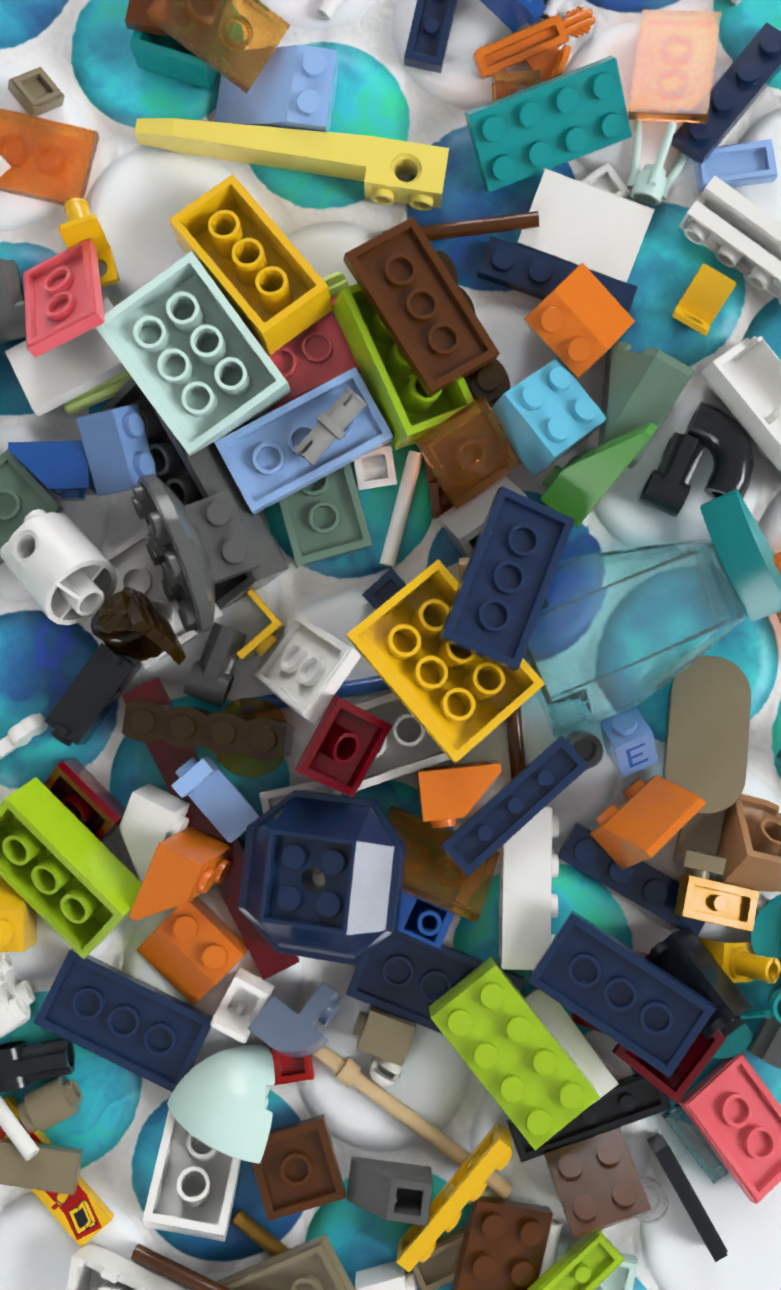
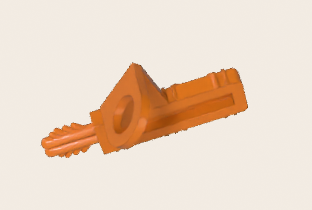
[473,6,596,83]

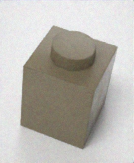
[352,1005,416,1066]

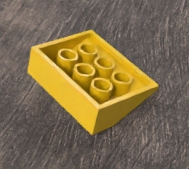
[346,559,545,764]

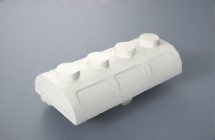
[700,336,781,475]

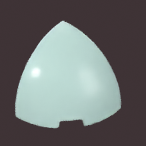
[167,1045,275,1164]

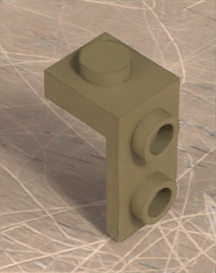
[673,809,727,879]

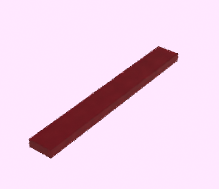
[122,677,300,980]

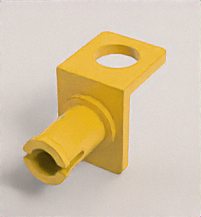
[58,198,120,288]
[697,936,781,984]

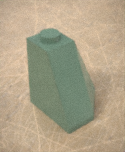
[598,341,695,469]

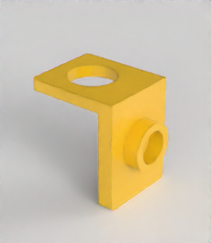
[672,263,736,336]
[236,589,285,661]

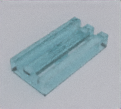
[662,1103,729,1184]

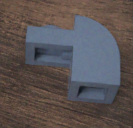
[247,981,341,1058]

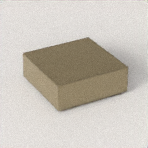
[8,67,65,118]

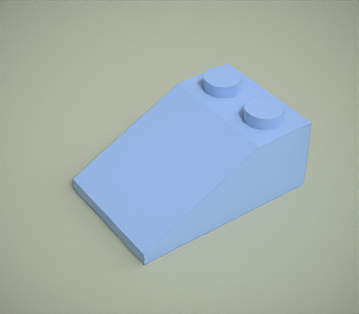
[214,45,339,132]

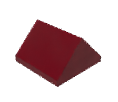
[294,695,392,798]
[44,759,126,843]
[612,1032,727,1103]

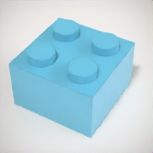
[485,357,607,477]

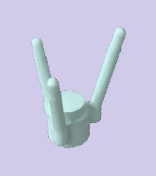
[626,112,689,206]

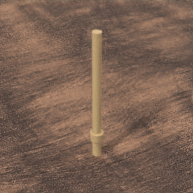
[311,1045,513,1199]

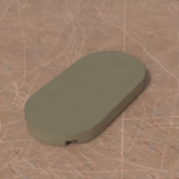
[663,656,751,815]

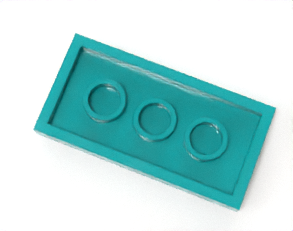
[464,56,632,192]

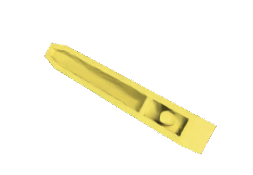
[134,118,449,211]

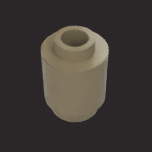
[18,1076,83,1133]

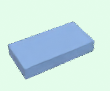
[694,139,778,192]

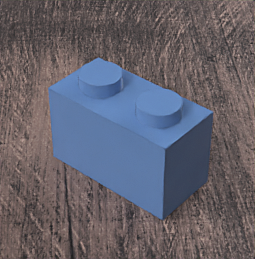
[76,403,157,496]

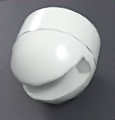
[369,1056,401,1086]

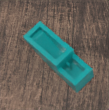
[700,489,781,622]

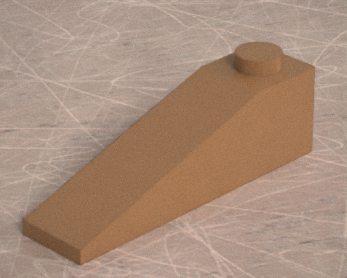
[717,794,781,892]

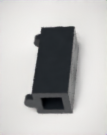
[44,643,141,746]
[644,927,752,1040]

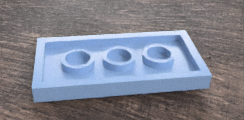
[214,367,393,515]

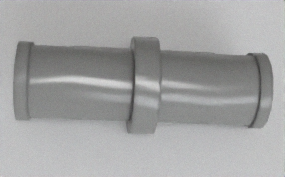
[294,387,367,466]

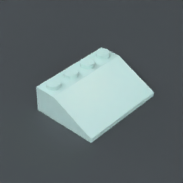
[96,251,291,456]

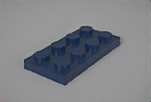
[438,486,575,671]
[527,910,716,1078]
[346,930,525,1034]
[34,948,213,1092]

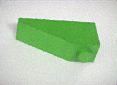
[540,422,657,528]

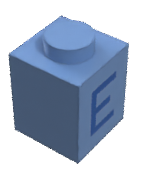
[599,706,659,778]

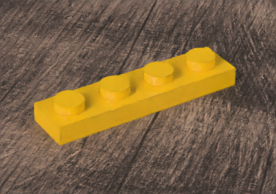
[396,1122,513,1272]

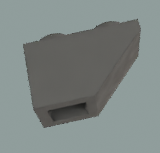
[346,1156,433,1226]

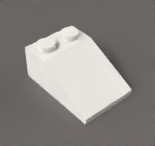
[142,1110,242,1242]

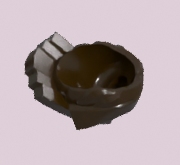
[91,587,186,665]

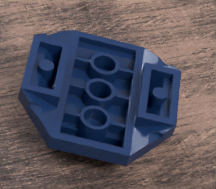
[238,790,407,965]

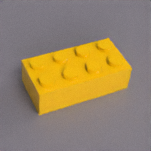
[168,174,333,355]

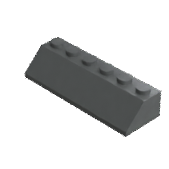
[100,377,289,610]

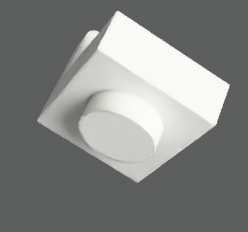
[210,967,275,1043]

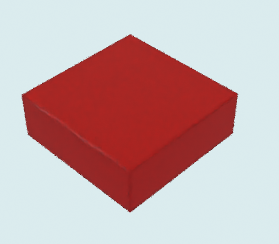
[269,1046,315,1085]

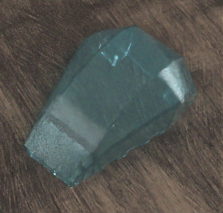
[523,539,748,737]

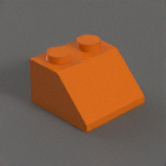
[524,262,635,378]
[416,760,502,828]
[590,775,706,870]
[129,826,232,921]
[137,896,248,1006]

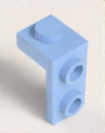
[171,757,260,843]

